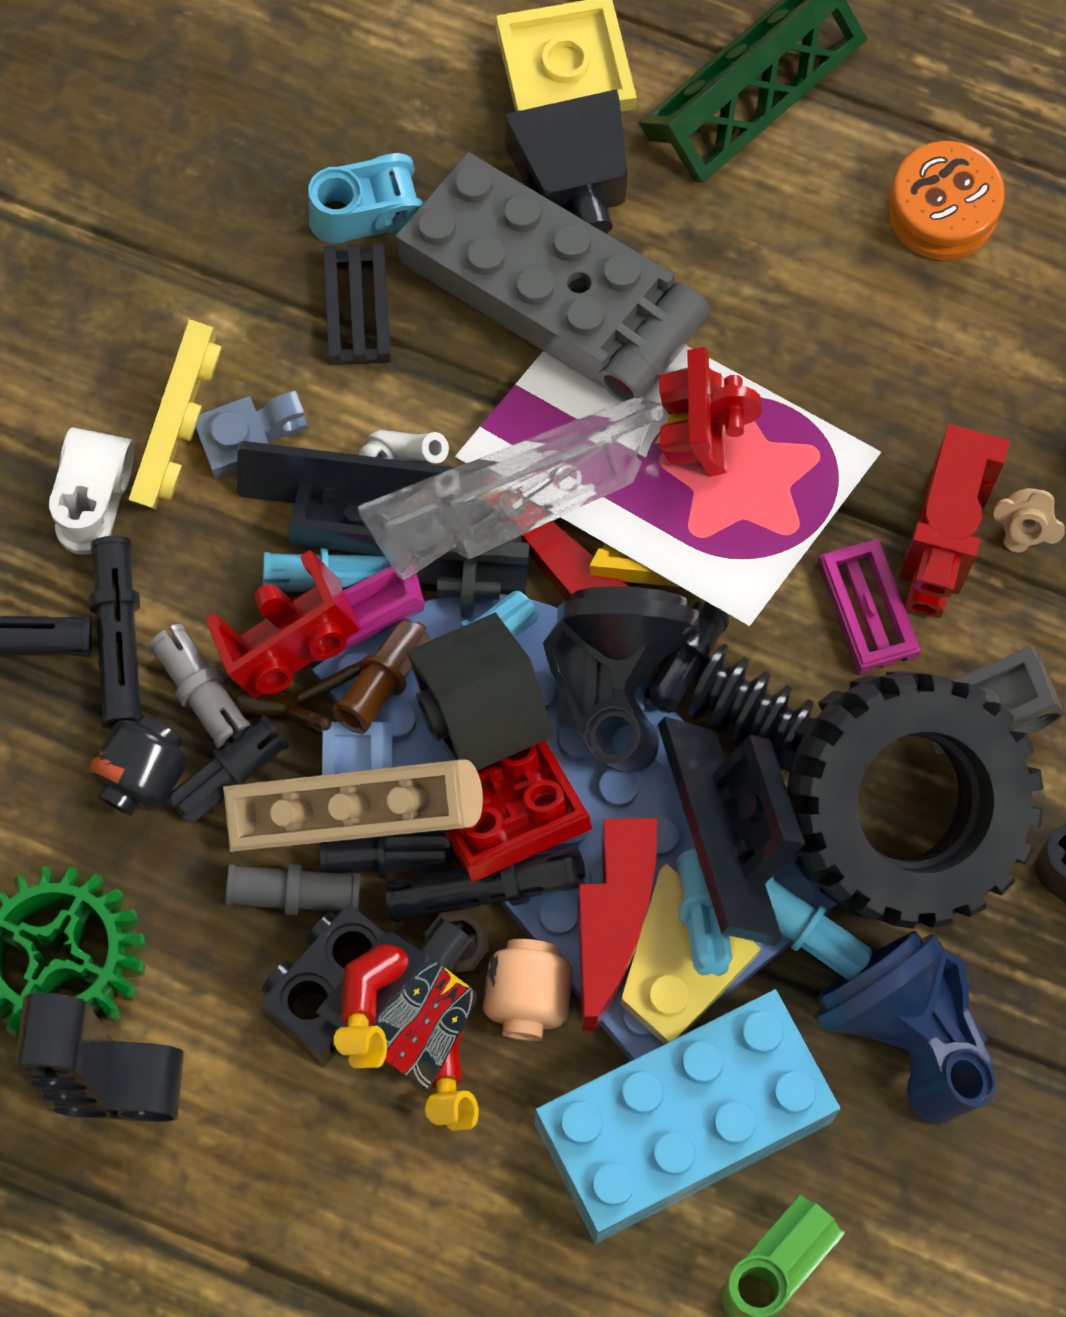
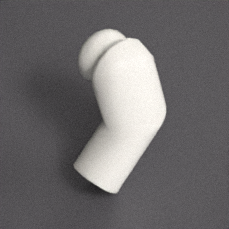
[359,430,449,464]

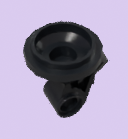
[543,586,700,773]

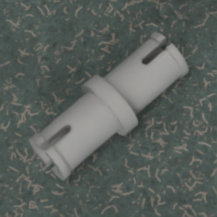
[148,623,251,750]

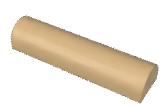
[223,759,483,852]

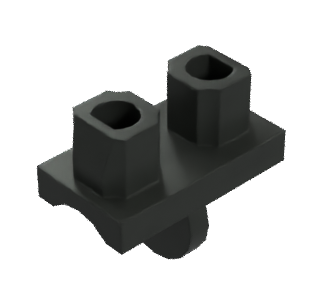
[414,517,529,616]

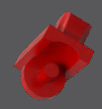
[659,346,762,477]

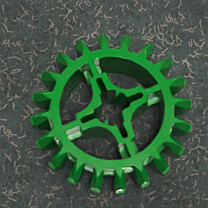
[0,866,146,1038]

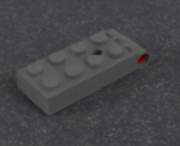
[395,152,711,406]

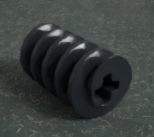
[688,644,814,776]

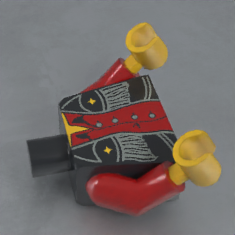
[316,918,479,1131]

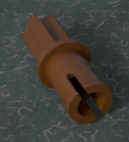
[332,619,431,734]

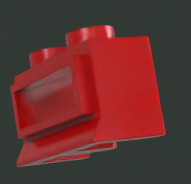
[205,550,361,699]

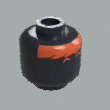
[90,715,187,816]

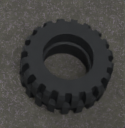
[780,671,1044,929]

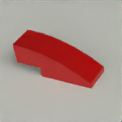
[577,818,657,1031]

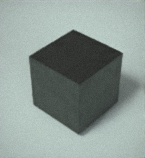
[406,612,554,771]

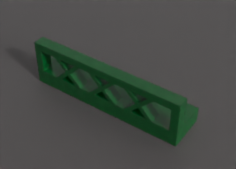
[638,0,867,183]

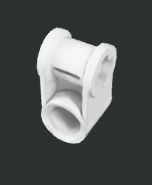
[49,427,135,554]

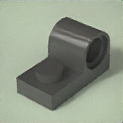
[931,646,1065,759]

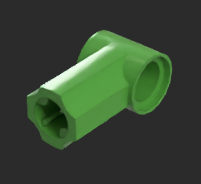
[721,1195,845,1317]

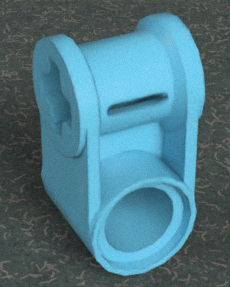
[308,153,424,244]

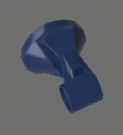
[813,931,996,1125]

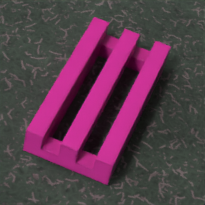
[817,538,921,675]

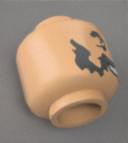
[482,939,573,1041]

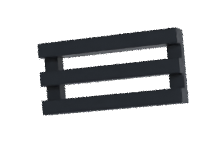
[323,243,391,365]

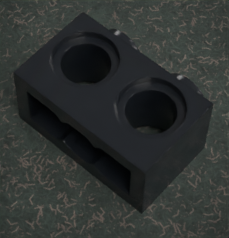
[260,903,385,1068]

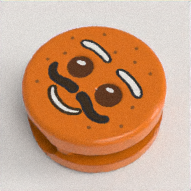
[888,141,1005,261]

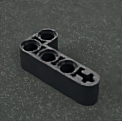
[15,993,184,1122]

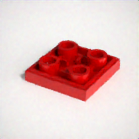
[443,741,592,883]

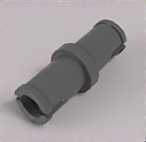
[226,863,360,916]

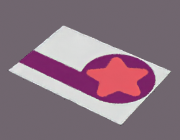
[455,346,881,626]

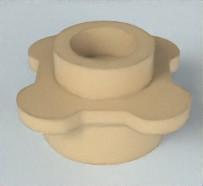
[993,488,1065,552]

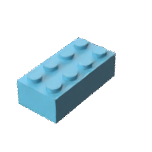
[534,989,841,1244]

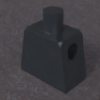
[506,89,628,234]

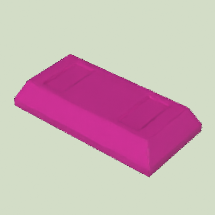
[314,556,425,661]

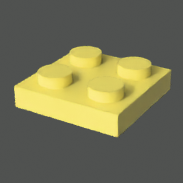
[496,0,637,112]

